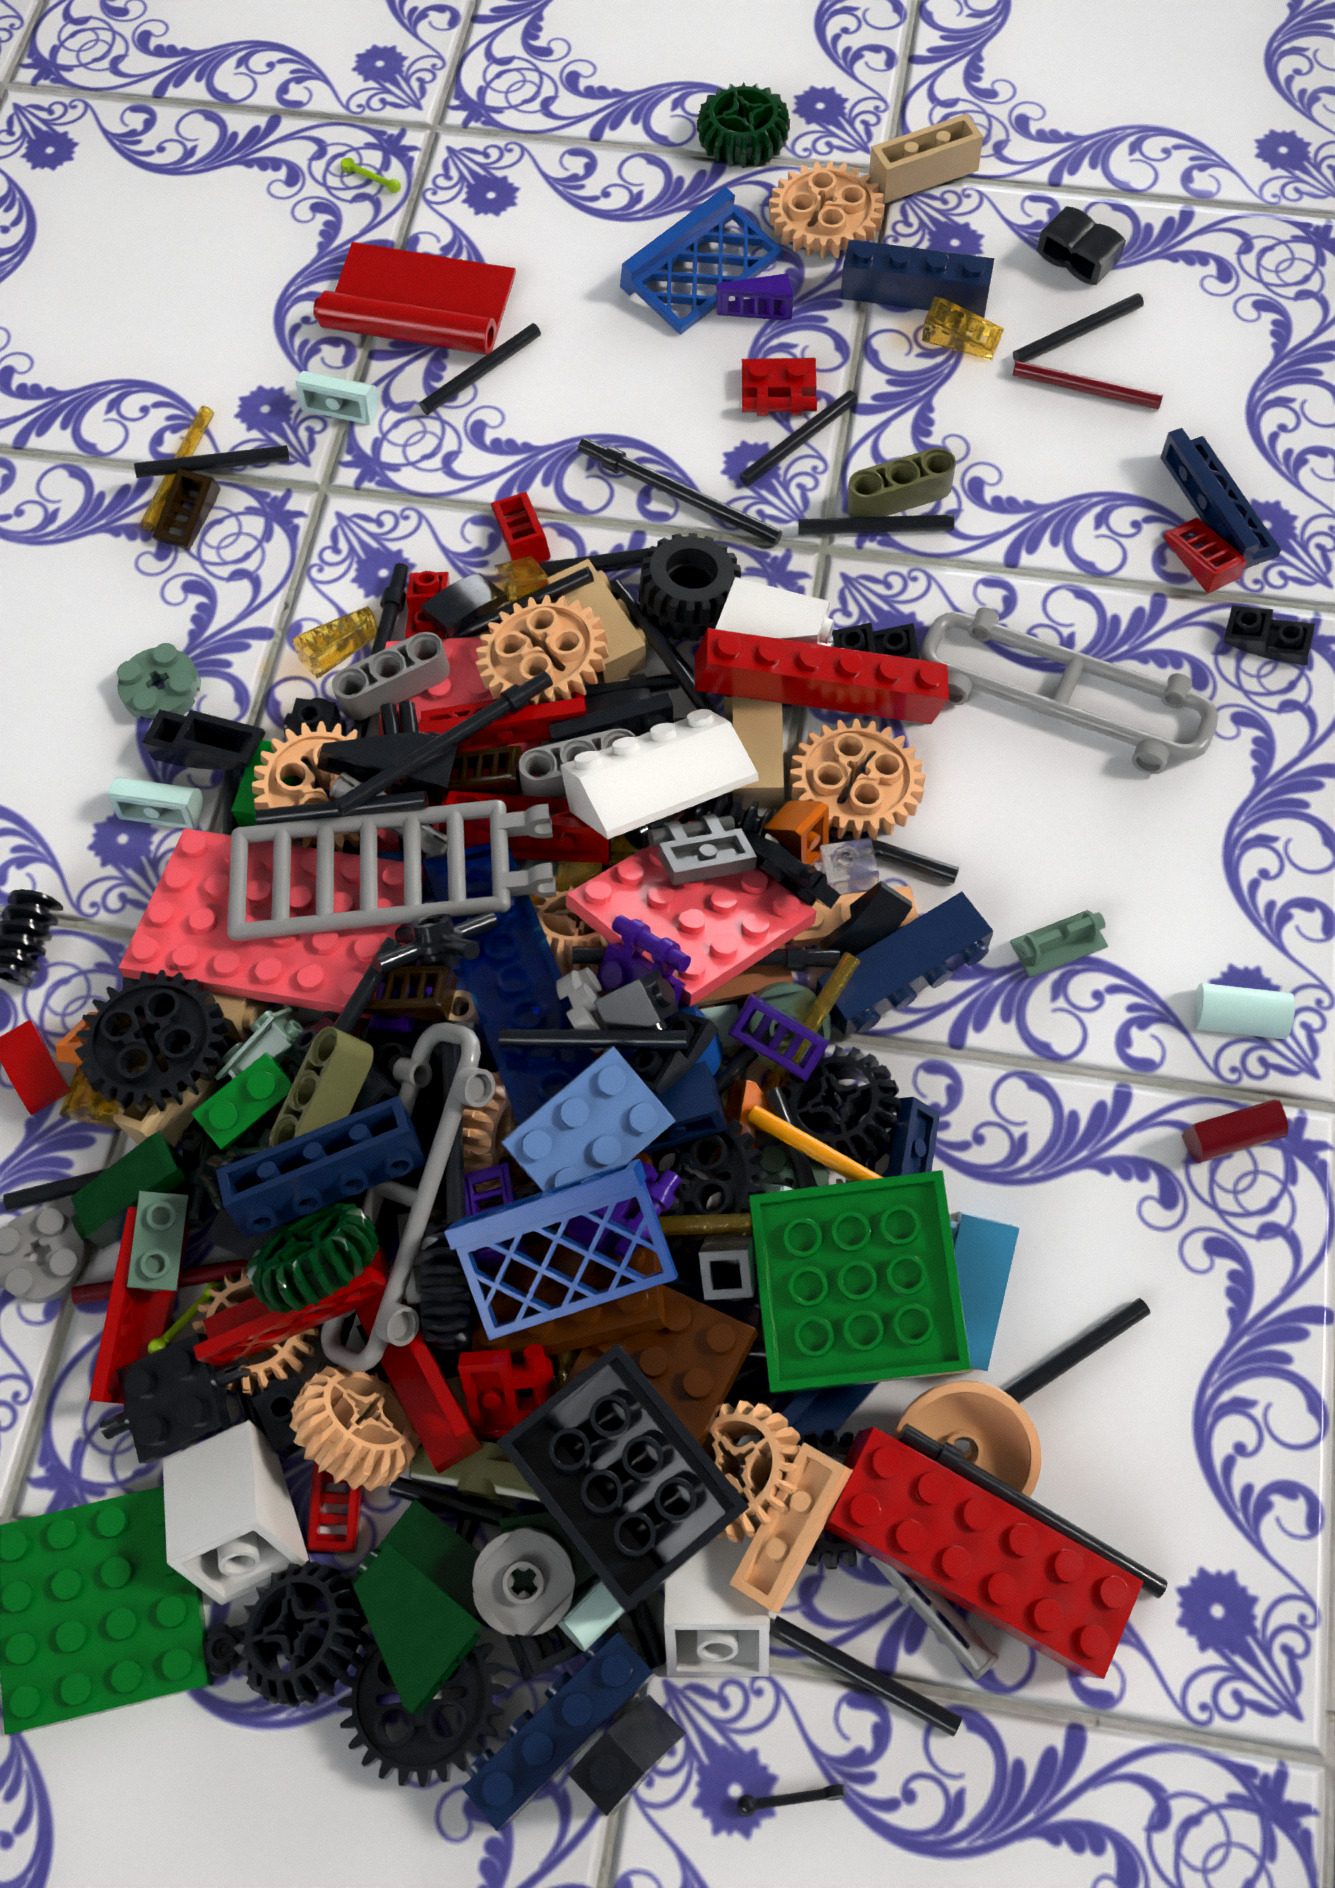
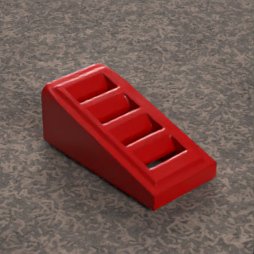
[490,492,551,570]
[1163,518,1247,594]
[306,1460,364,1553]

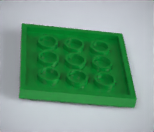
[749,1170,972,1394]
[0,1486,213,1736]

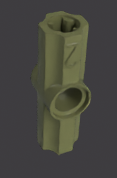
[409,1440,542,1504]

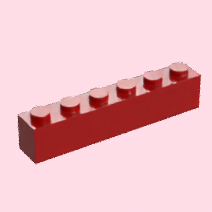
[695,628,949,724]

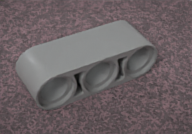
[331,632,450,720]
[519,728,636,798]

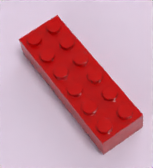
[823,1427,1144,1679]

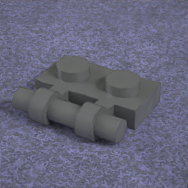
[648,814,757,885]

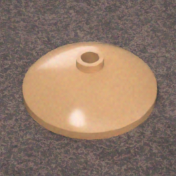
[893,1380,1041,1497]

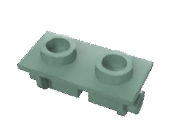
[1010,910,1108,979]
[215,1007,304,1080]
[127,1191,188,1292]

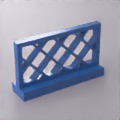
[620,186,783,335]
[444,1159,678,1340]

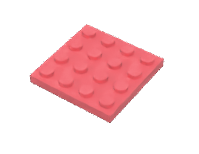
[566,819,817,1007]

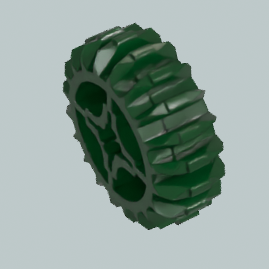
[697,82,790,169]
[246,1203,379,1314]

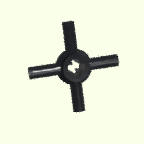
[372,911,498,974]

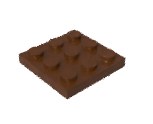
[562,1285,758,1447]

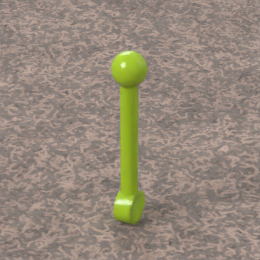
[341,157,401,193]
[148,1280,223,1354]

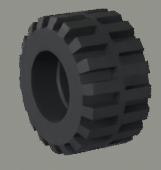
[638,533,741,642]

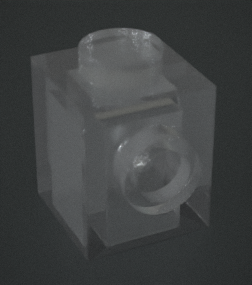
[812,838,879,895]

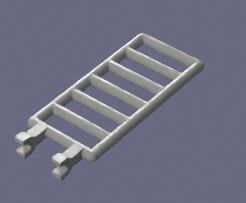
[227,800,557,941]

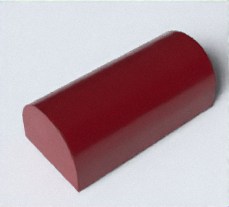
[1181,1099,1288,1164]

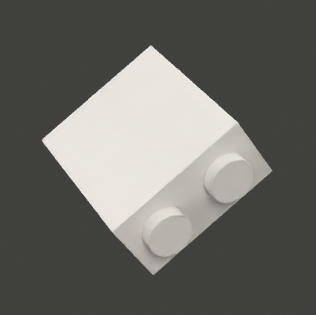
[715,577,834,646]
[163,1420,309,1606]
[664,1534,770,1677]

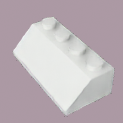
[560,709,759,839]

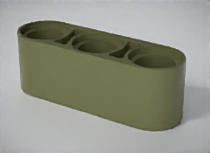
[846,448,956,517]
[269,1026,374,1146]

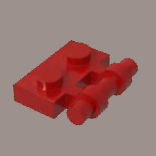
[742,358,817,416]
[458,1344,557,1440]

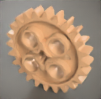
[769,161,885,259]
[476,595,609,705]
[789,719,926,841]
[252,721,391,852]

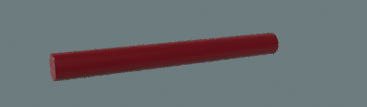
[1012,361,1163,410]
[71,1259,249,1305]

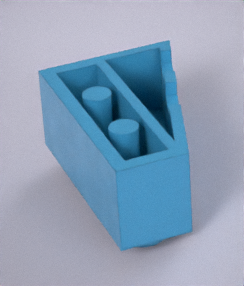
[950,1211,1019,1372]

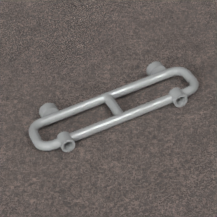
[920,607,1218,774]
[321,1022,495,1372]

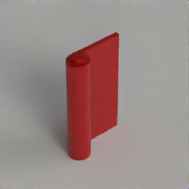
[313,242,516,355]

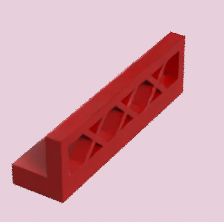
[418,692,587,753]
[439,791,611,865]
[89,1207,190,1404]
[193,1244,391,1367]
[355,1297,482,1474]

